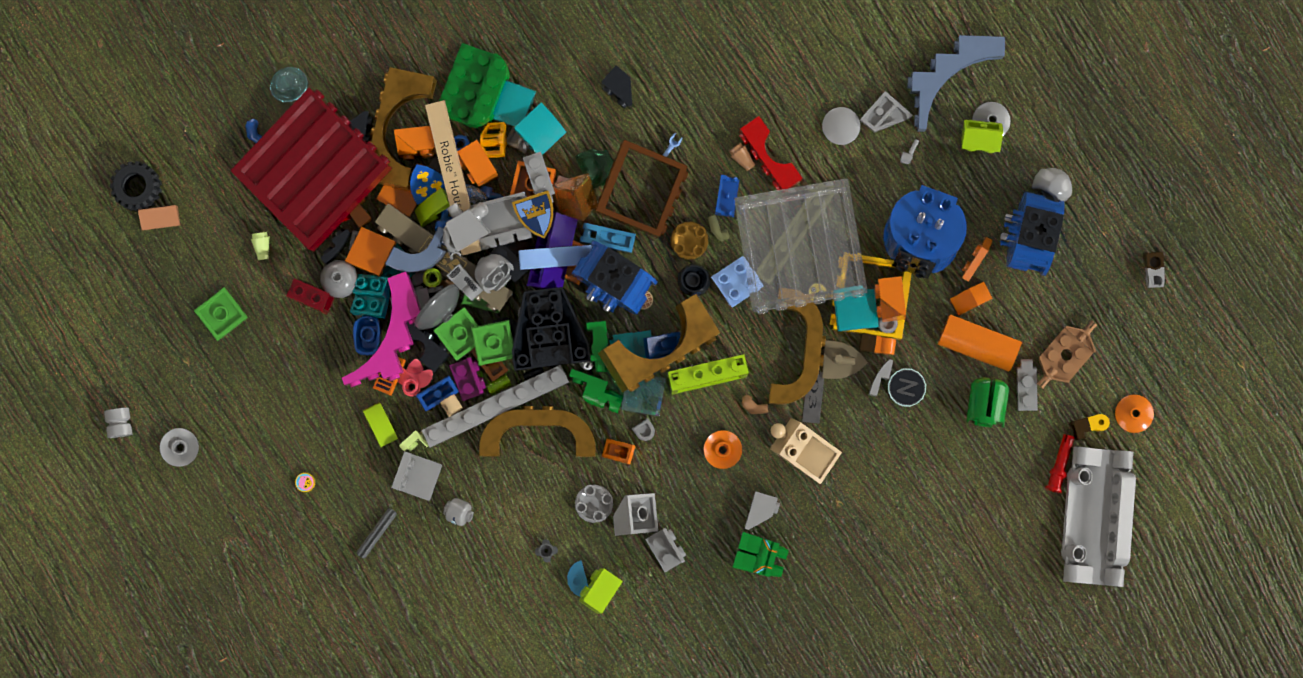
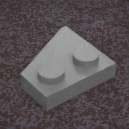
[860,91,913,133]

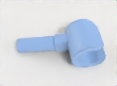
[663,133,682,157]

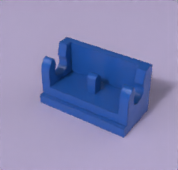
[715,175,739,218]

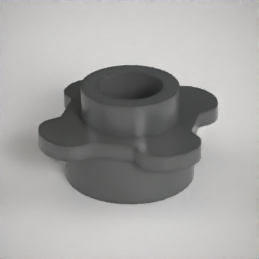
[535,539,558,562]

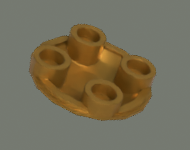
[671,222,708,260]

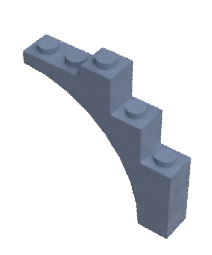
[907,35,1005,132]

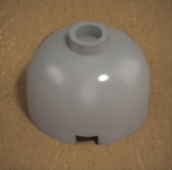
[474,254,514,293]
[320,260,358,298]

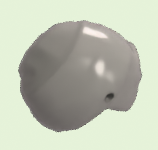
[1032,168,1072,202]

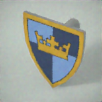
[512,190,553,239]

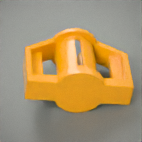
[480,122,507,158]

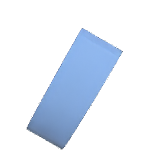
[518,245,592,270]

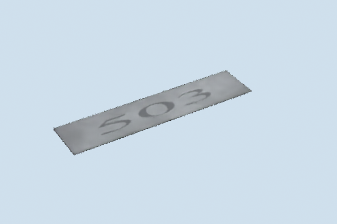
[802,371,824,424]

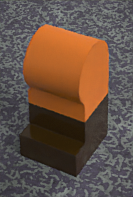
[859,333,896,355]

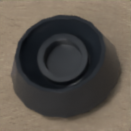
[677,264,711,296]

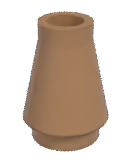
[729,143,756,171]

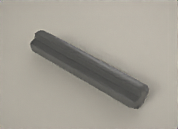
[356,508,397,559]

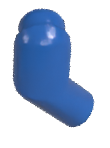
[245,119,262,143]

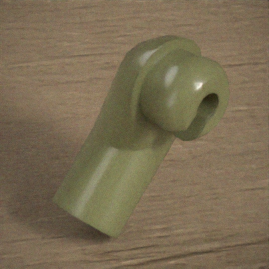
[707,215,730,242]

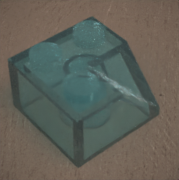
[621,376,666,416]

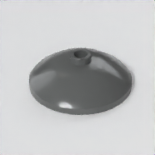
[414,284,459,330]

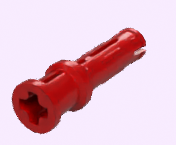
[1045,434,1075,494]

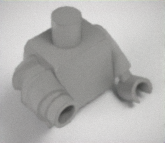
[443,202,490,260]

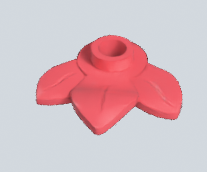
[397,359,433,397]

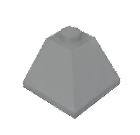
[613,493,658,536]

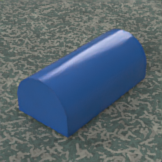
[416,375,459,411]

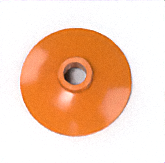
[1115,395,1154,433]
[704,430,742,469]

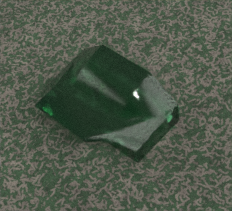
[575,149,613,190]

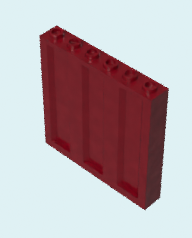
[230,88,393,251]

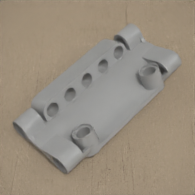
[1061,447,1136,587]

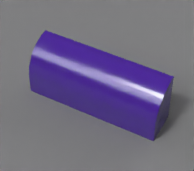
[527,212,577,290]

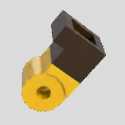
[1070,414,1110,441]

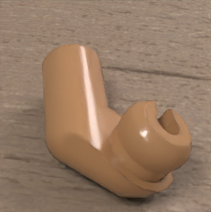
[742,395,768,414]

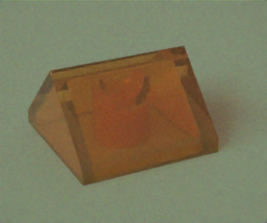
[552,173,597,221]

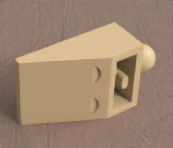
[770,418,842,484]

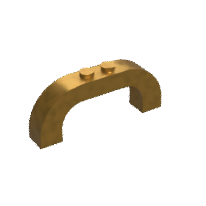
[769,288,826,405]
[479,406,596,457]

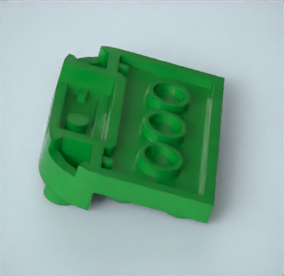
[439,43,510,128]

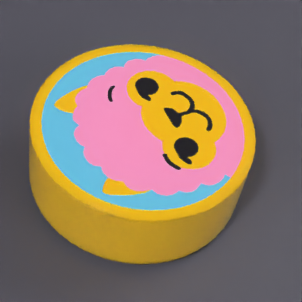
[295,473,315,492]

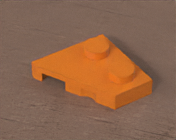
[962,237,993,282]

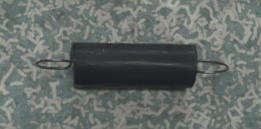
[518,366,549,381]

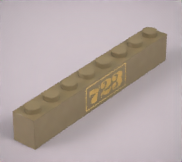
[375,204,514,312]

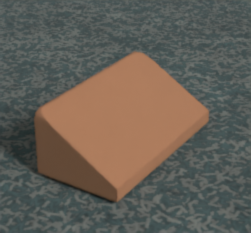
[138,205,180,231]

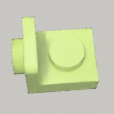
[399,430,428,452]

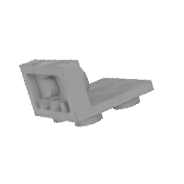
[391,451,442,501]
[645,528,686,572]

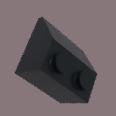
[489,234,534,284]

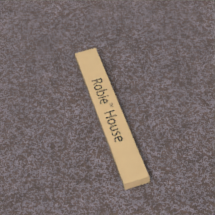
[425,100,481,255]

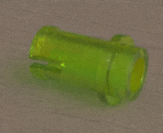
[486,374,511,395]

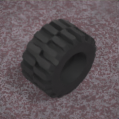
[110,161,162,212]

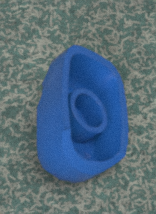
[353,315,382,356]

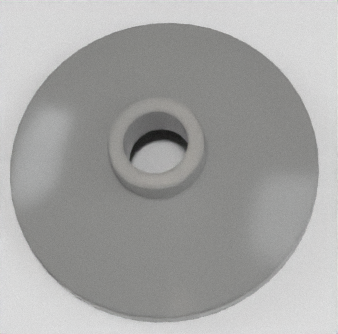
[972,102,1010,135]
[160,428,199,467]

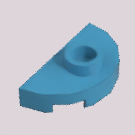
[567,560,588,597]

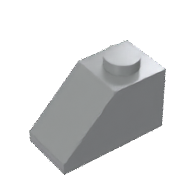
[744,492,780,530]

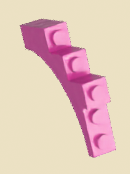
[342,272,421,387]

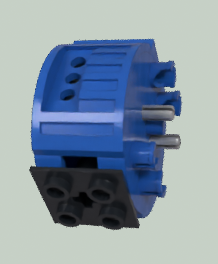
[883,185,967,279]
[1000,192,1065,276]
[572,240,658,315]

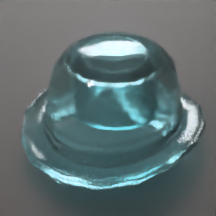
[270,67,308,102]

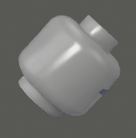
[443,498,473,526]

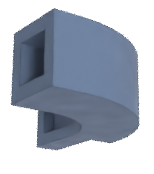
[386,227,446,273]

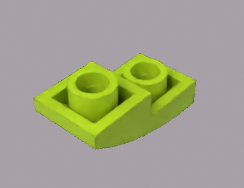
[415,188,450,227]
[362,402,398,447]

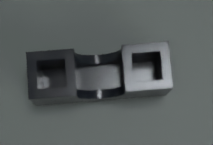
[406,322,450,373]

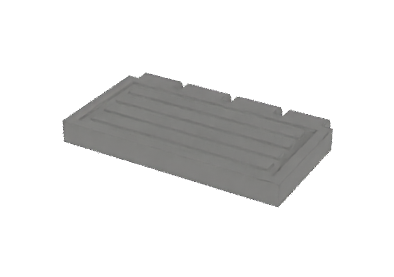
[470,192,532,250]

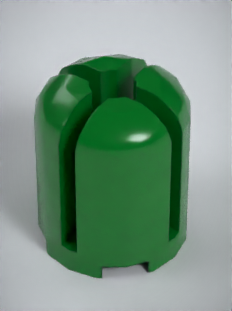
[966,377,1009,428]

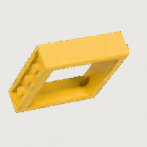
[830,253,912,340]

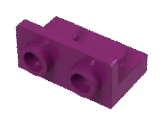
[449,357,486,401]

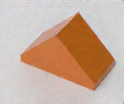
[950,282,993,316]
[602,438,635,465]

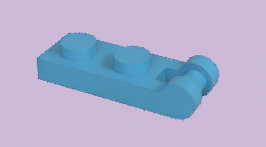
[579,223,636,253]

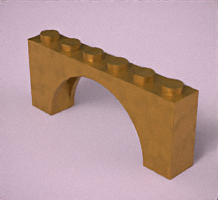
[370,67,437,190]
[598,294,720,393]

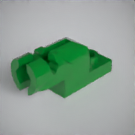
[569,369,624,414]

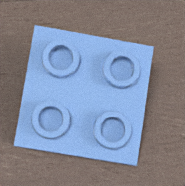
[711,256,764,308]

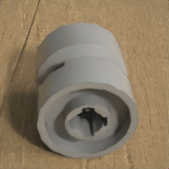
[104,408,133,438]

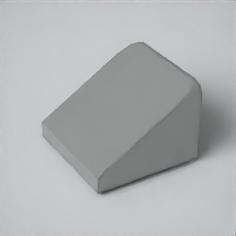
[507,127,529,153]

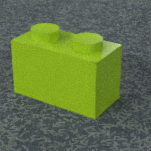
[961,120,1003,153]
[579,568,623,614]

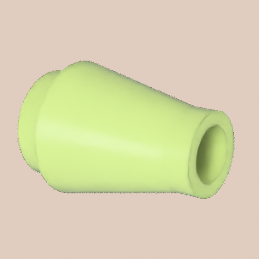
[251,232,270,260]

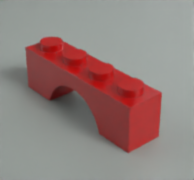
[739,116,803,193]

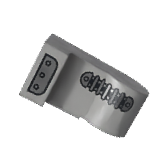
[446,264,483,301]

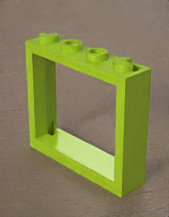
[667,354,749,395]

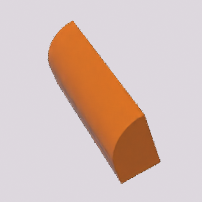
[937,315,1022,372]

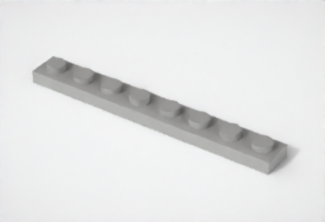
[421,365,569,448]

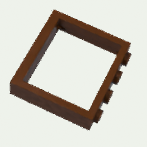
[594,140,688,238]

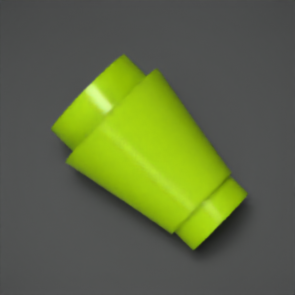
[423,268,442,287]

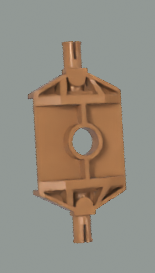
[1037,320,1097,389]

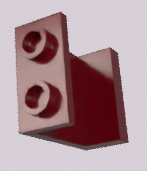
[286,278,335,315]

